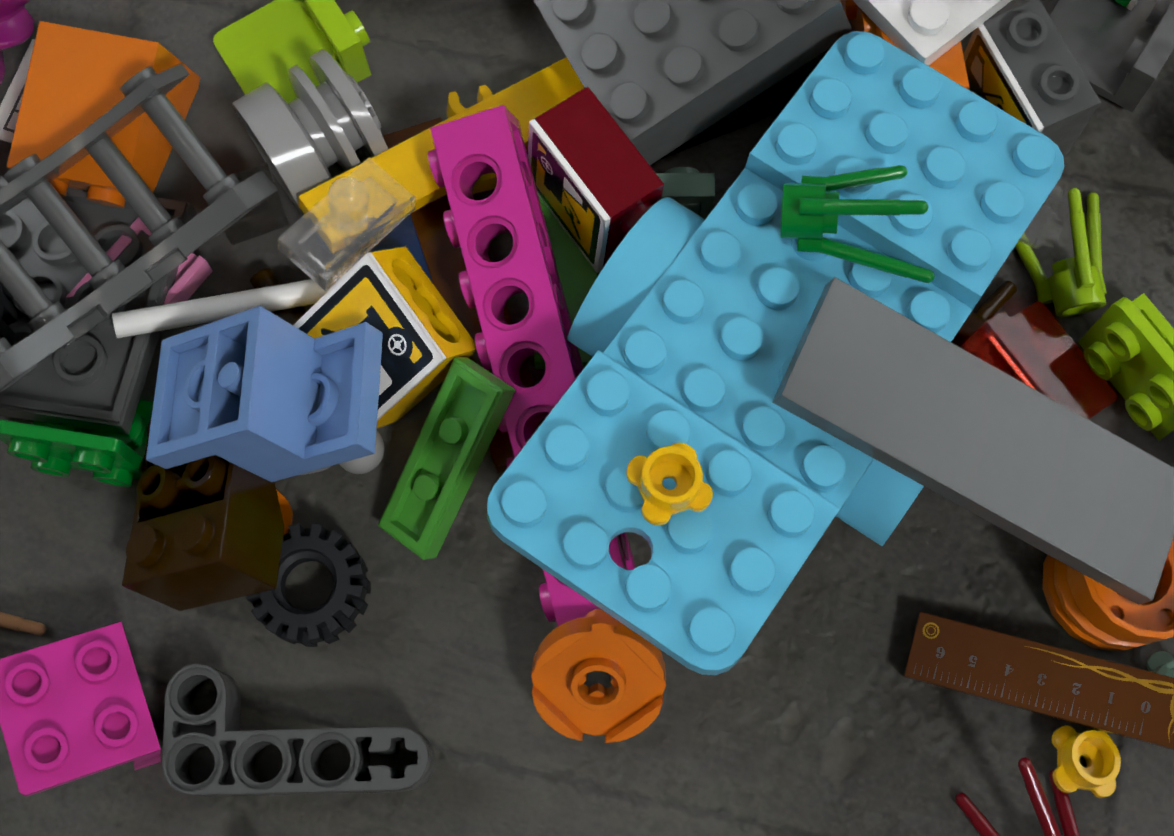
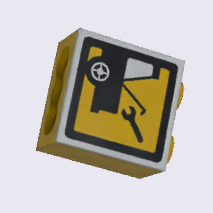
[293,246,477,428]

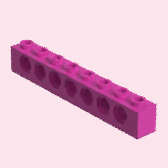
[428,105,636,626]

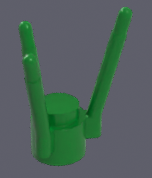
[781,165,935,283]

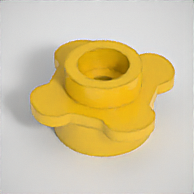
[626,443,713,525]
[1051,725,1121,798]

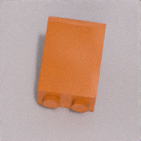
[6,21,201,208]

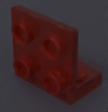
[960,301,1117,420]

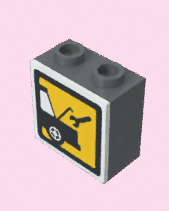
[963,0,1101,157]

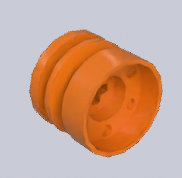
[1042,538,1174,652]

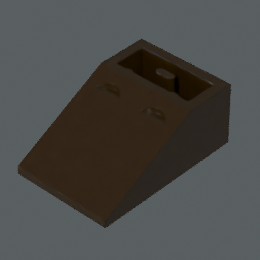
[122,409,284,611]

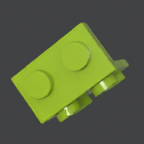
[213,0,372,103]
[1078,293,1174,441]

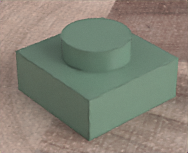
[656,167,715,219]

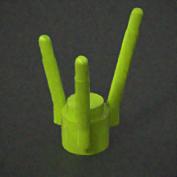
[1015,188,1107,317]

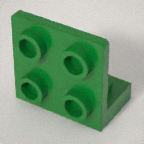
[0,400,153,487]

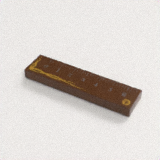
[904,612,1174,750]

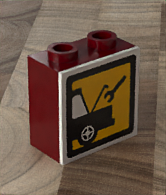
[528,86,664,273]

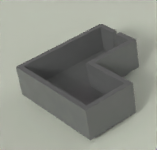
[534,0,853,165]

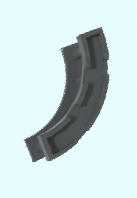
[0,64,278,393]

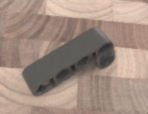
[162,664,436,797]

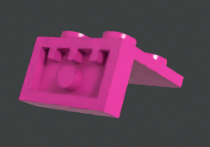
[0,622,161,797]

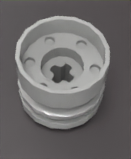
[232,49,388,216]

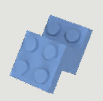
[146,306,383,482]

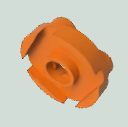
[531,609,666,743]

